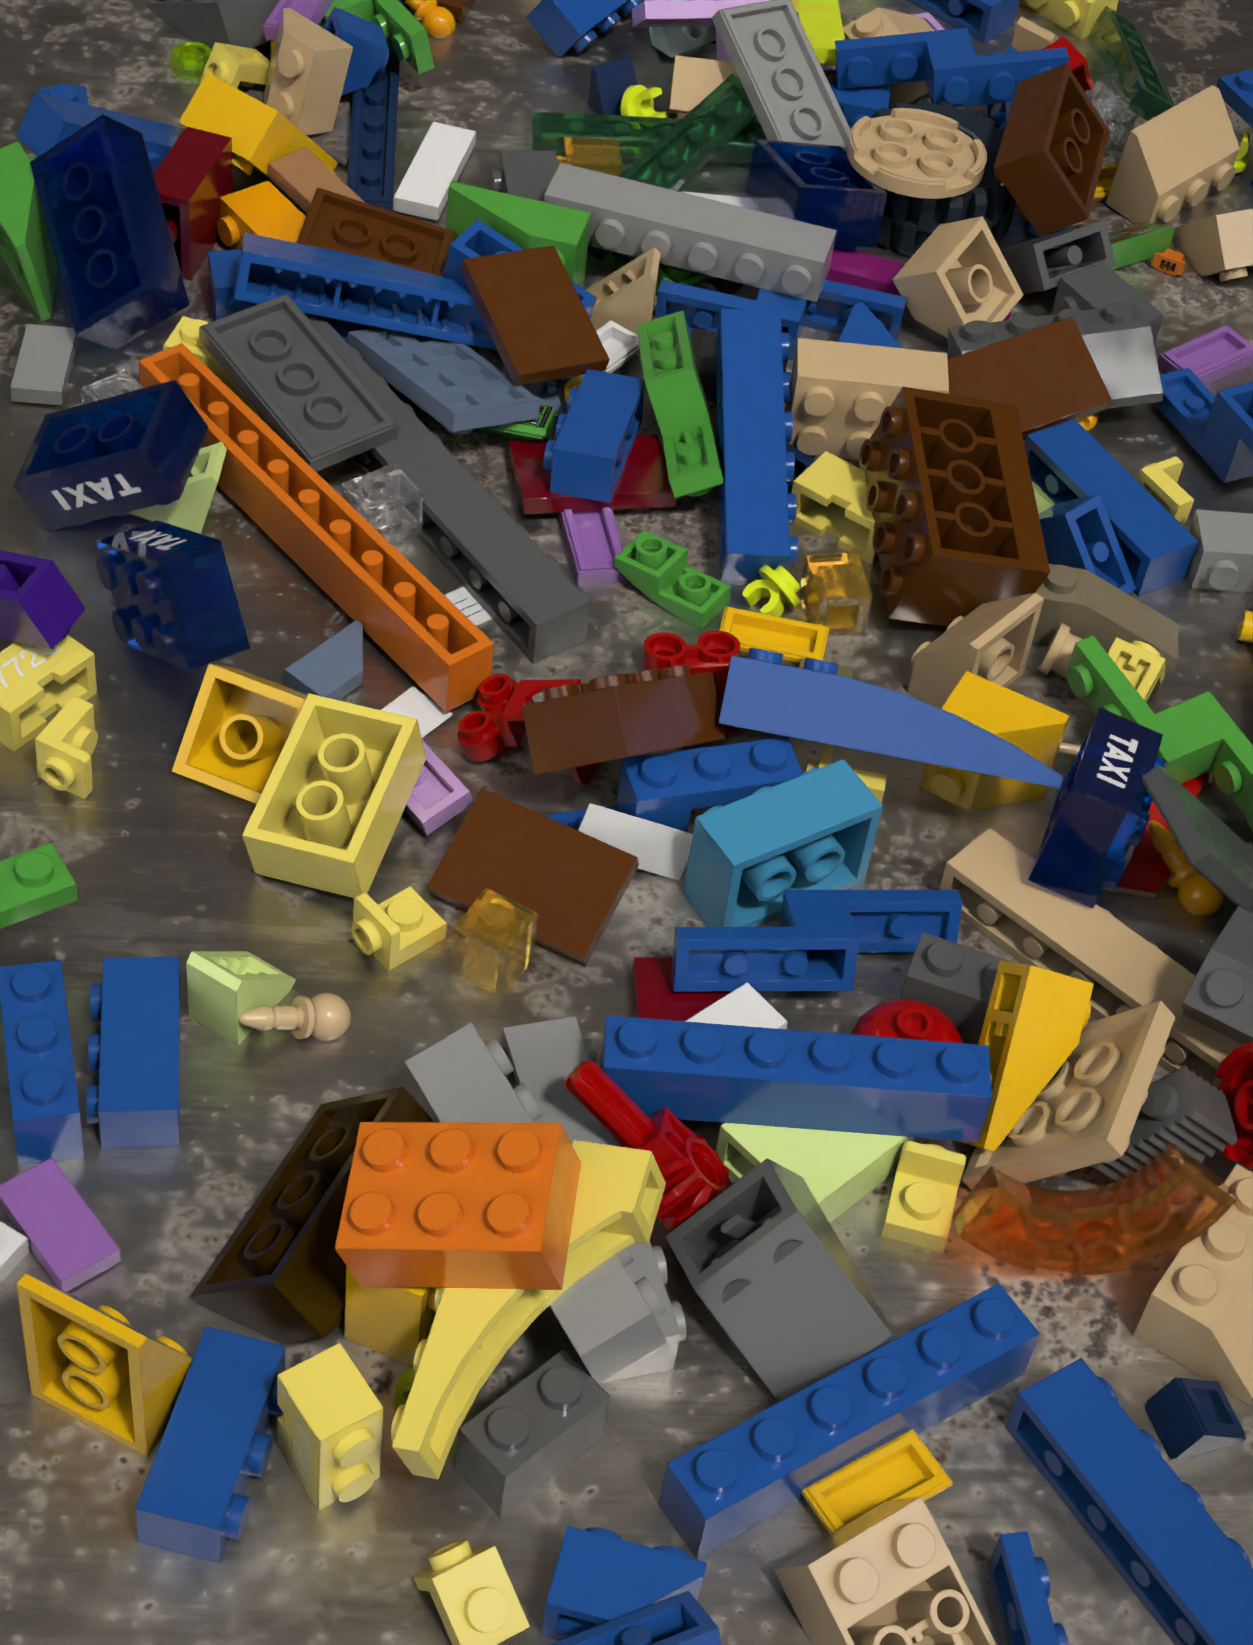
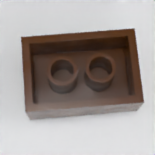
[994,63,1110,237]
[521,664,725,775]

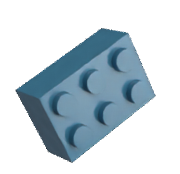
[683,759,883,927]

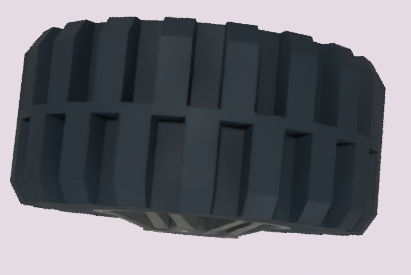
[843,101,1016,257]

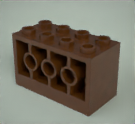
[859,386,1050,626]

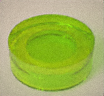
[171,42,212,81]

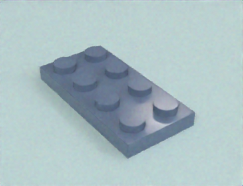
[347,327,541,434]

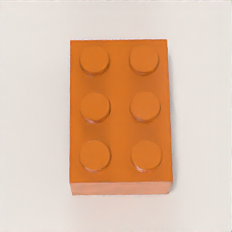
[335,1122,581,1290]

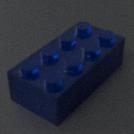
[30,114,190,350]

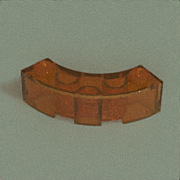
[953,1142,1237,1276]

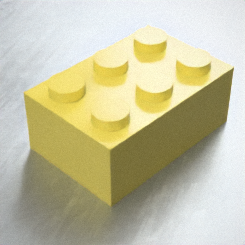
[242,693,426,898]

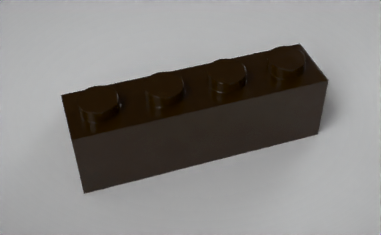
[191,1086,434,1344]

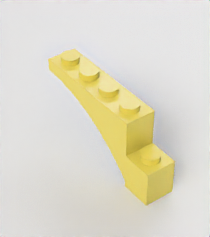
[391,1140,666,1480]

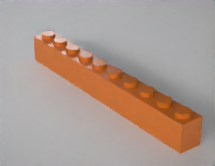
[139,343,494,713]

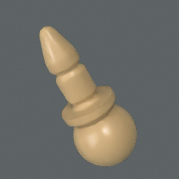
[239,993,351,1041]

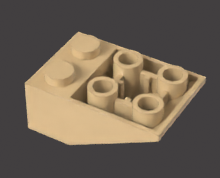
[774,1496,997,1645]

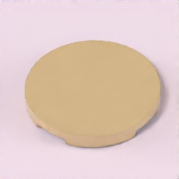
[847,108,987,199]

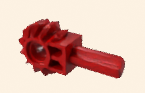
[564,1060,733,1230]

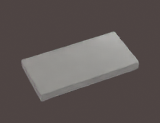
[712,0,851,176]

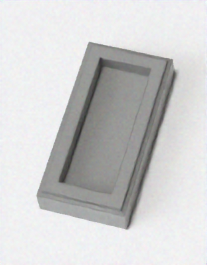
[10,324,78,406]

